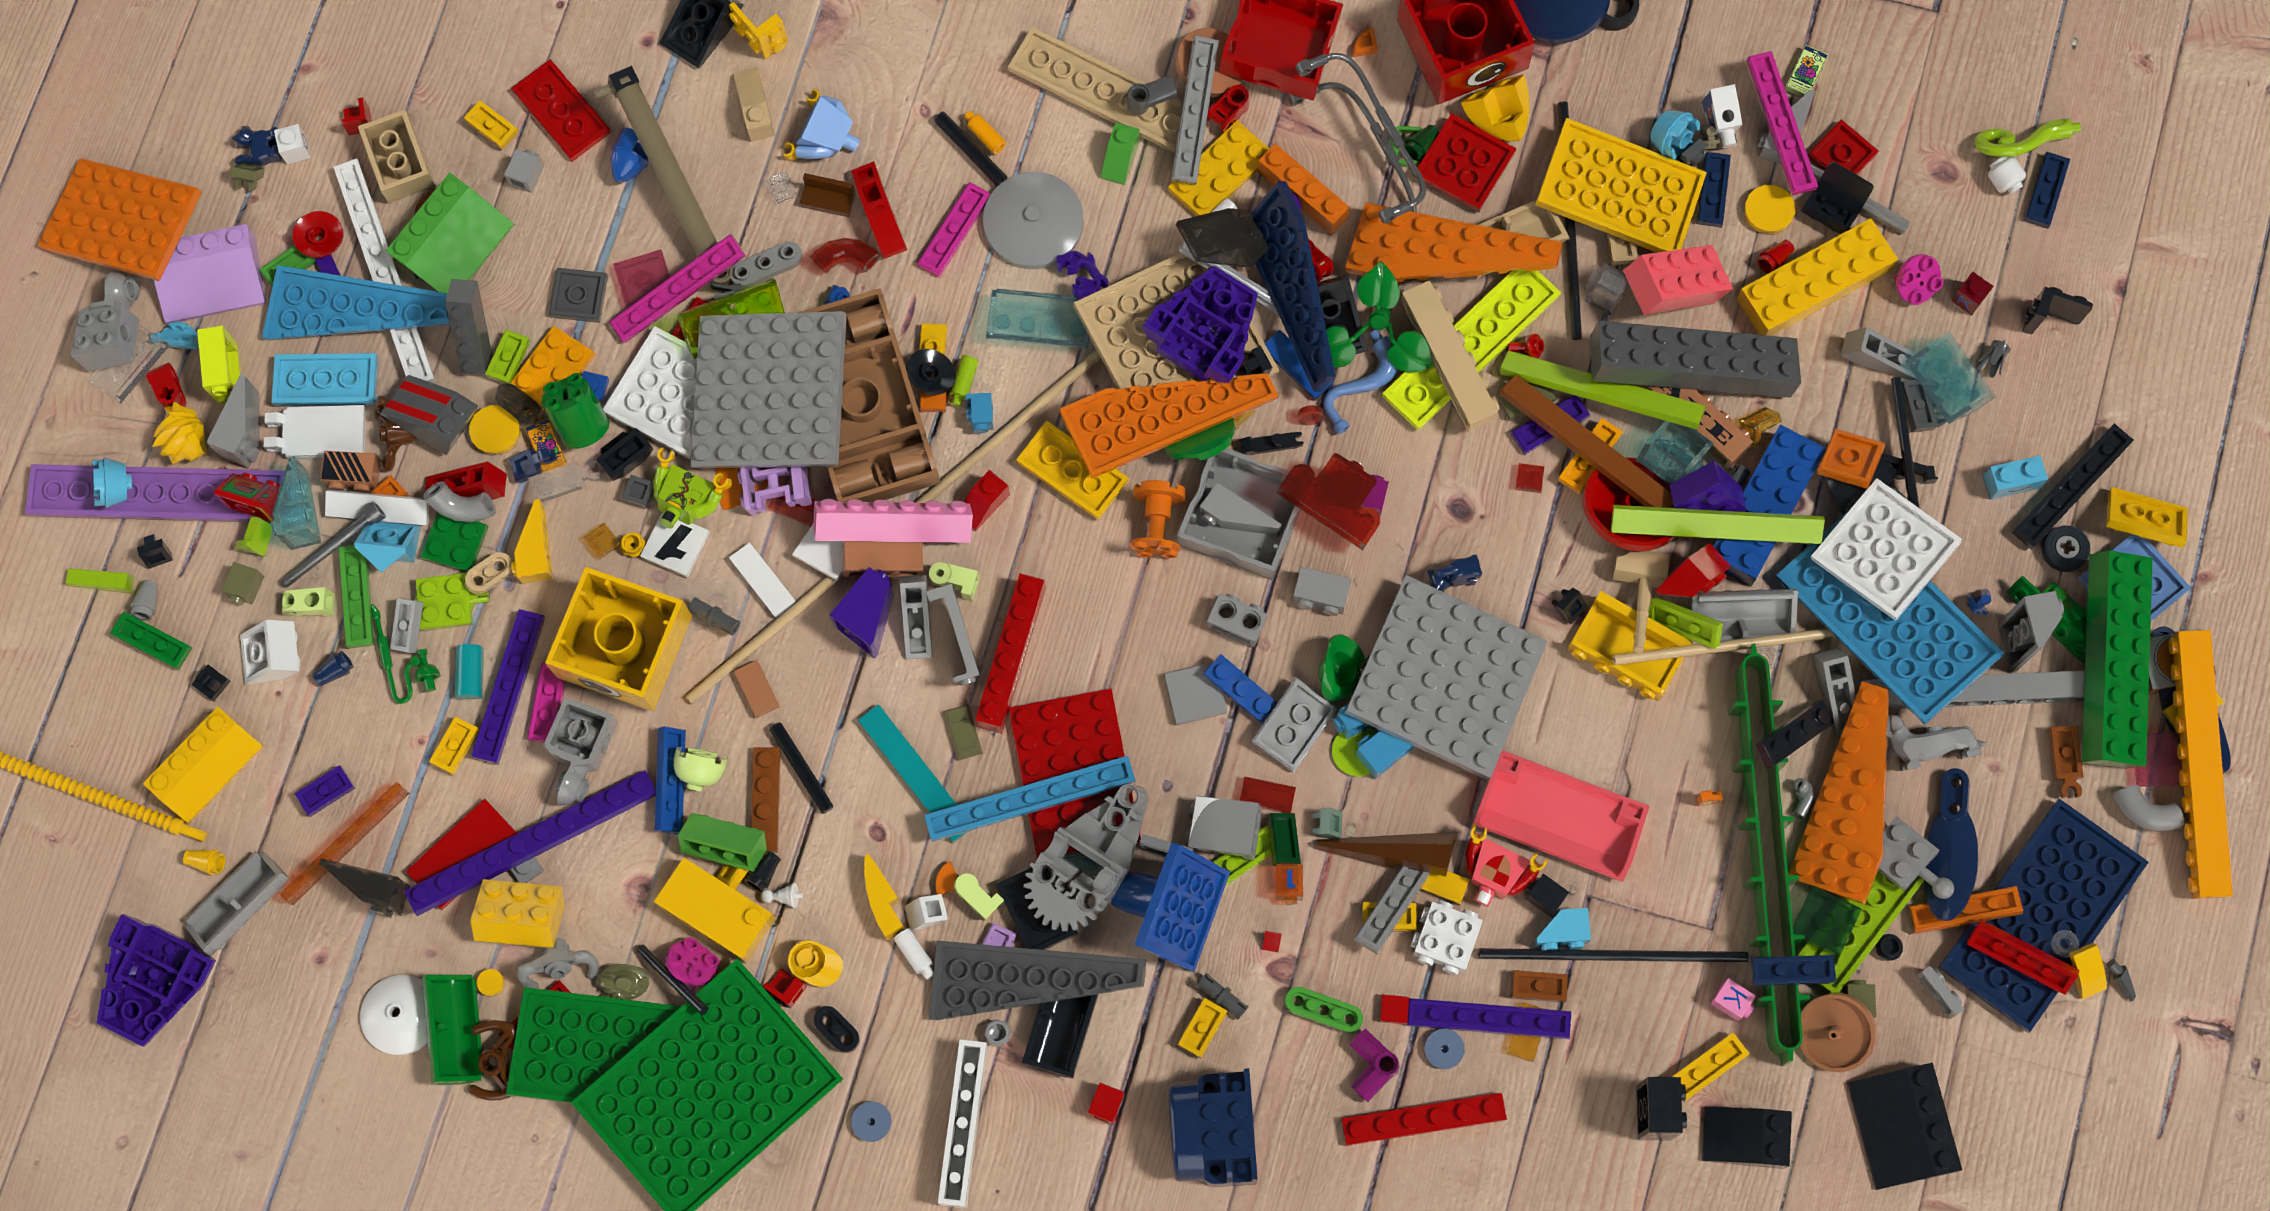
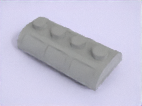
[1688,588,1798,642]
[185,851,290,956]

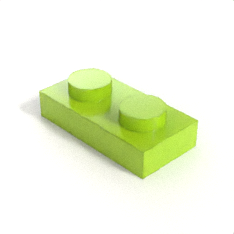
[485,329,531,385]

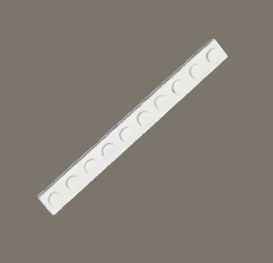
[334,159,436,383]

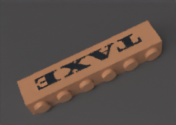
[1633,384,1753,470]

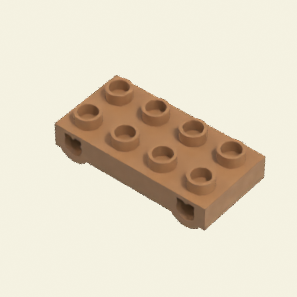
[798,288,940,502]

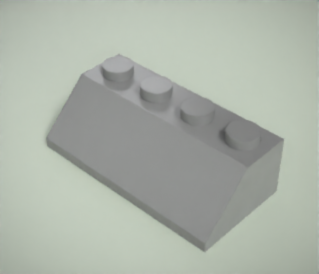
[1998,591,2064,673]

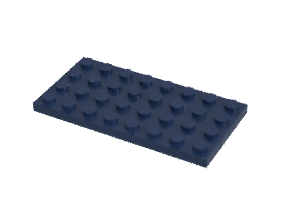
[1938,798,2149,1033]

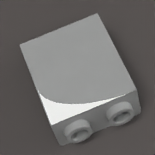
[1185,796,1263,860]

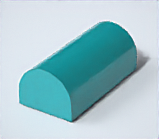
[455,644,484,700]

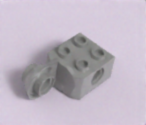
[71,272,140,371]
[544,697,618,805]

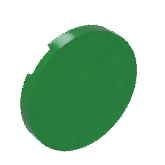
[1162,418,1236,461]

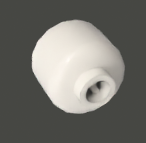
[1988,157,2026,194]

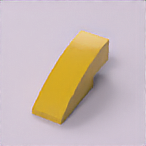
[864,854,905,941]

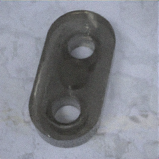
[494,383,542,424]

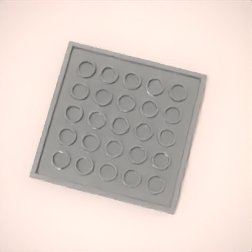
[691,311,847,468]
[1345,575,1548,780]

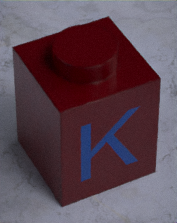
[1951,272,1994,315]

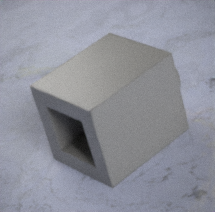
[504,149,544,193]

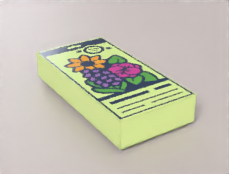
[1785,45,1828,97]

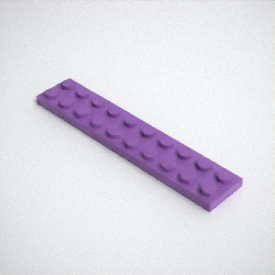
[25,464,288,523]

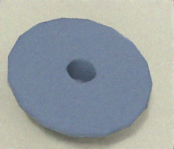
[1424,1029,1465,1069]
[851,1101,892,1142]

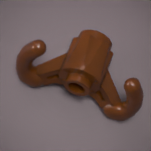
[374,395,417,472]
[468,1020,517,1101]

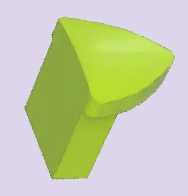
[234,516,274,556]

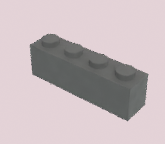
[445,279,492,374]

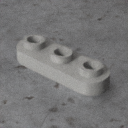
[731,242,803,289]

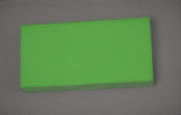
[259,245,316,287]

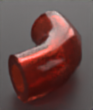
[809,238,880,273]

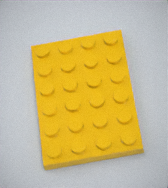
[1535,118,1707,253]

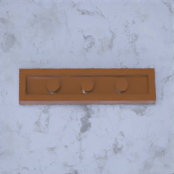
[751,747,781,853]

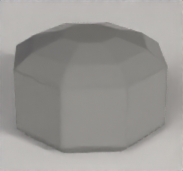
[984,1019,1011,1047]

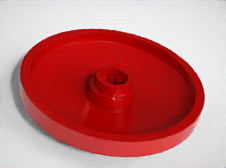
[1582,457,1676,551]

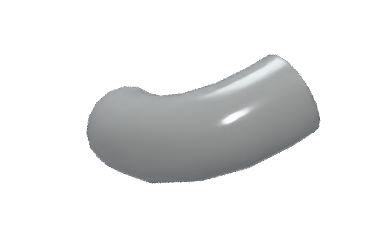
[423,482,496,522]
[2113,785,2185,832]

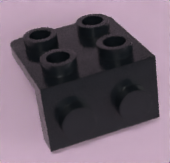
[1801,162,1874,234]
[2022,287,2093,334]

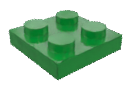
[421,512,489,573]

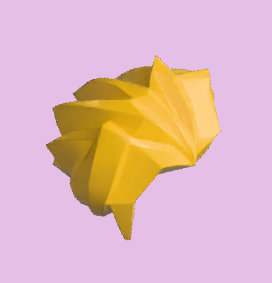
[152,402,208,465]

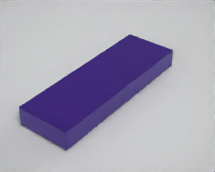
[1511,395,1590,455]

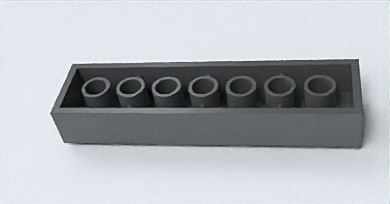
[1590,321,1801,398]

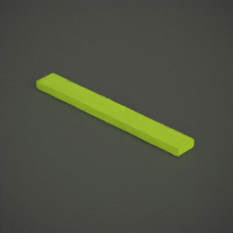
[1500,351,1706,430]
[1611,505,1825,544]

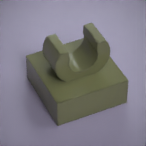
[230,164,264,191]

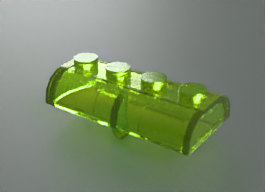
[678,278,785,359]

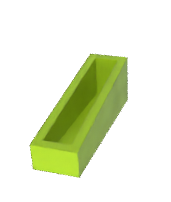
[65,568,135,594]

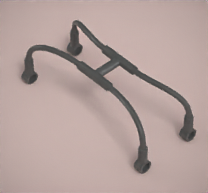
[1287,53,1426,224]

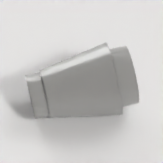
[130,580,158,620]

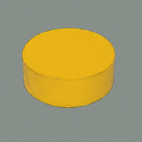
[477,969,505,997]

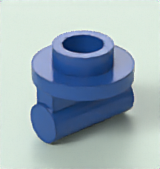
[823,285,850,305]
[1967,589,1991,615]

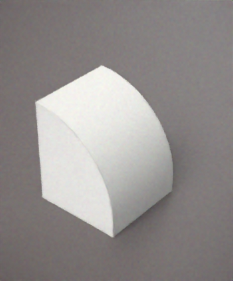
[904,894,948,932]

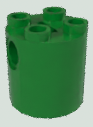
[541,373,610,449]

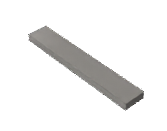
[1171,35,1219,185]

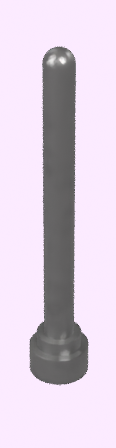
[281,501,386,587]

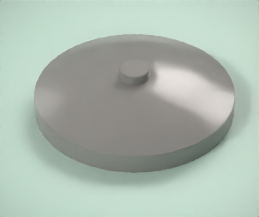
[983,172,1084,269]

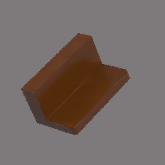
[800,173,855,217]

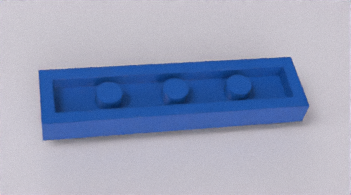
[655,726,686,835]

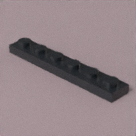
[2012,423,2134,550]

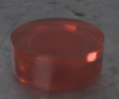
[1298,405,1324,425]

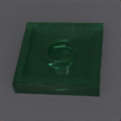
[1793,885,1862,958]

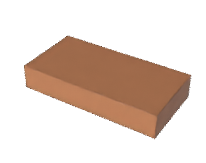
[734,660,780,718]

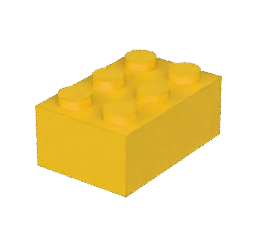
[470,879,565,948]

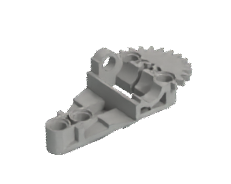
[1024,784,1148,931]

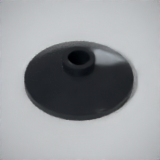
[906,349,956,395]

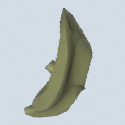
[596,964,650,1000]

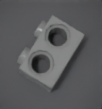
[1207,594,1267,648]

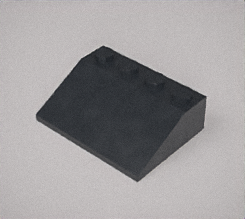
[1847,1062,1962,1190]

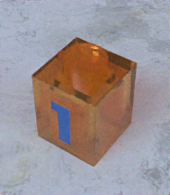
[1275,864,1303,905]

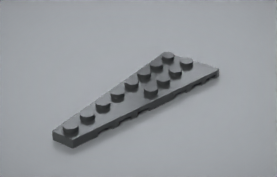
[929,940,1147,1021]

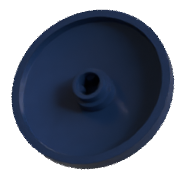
[1514,0,1610,44]

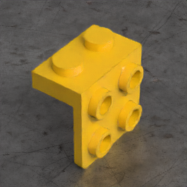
[729,2,789,60]

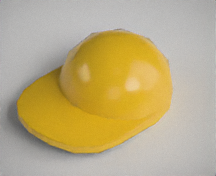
[788,940,843,987]

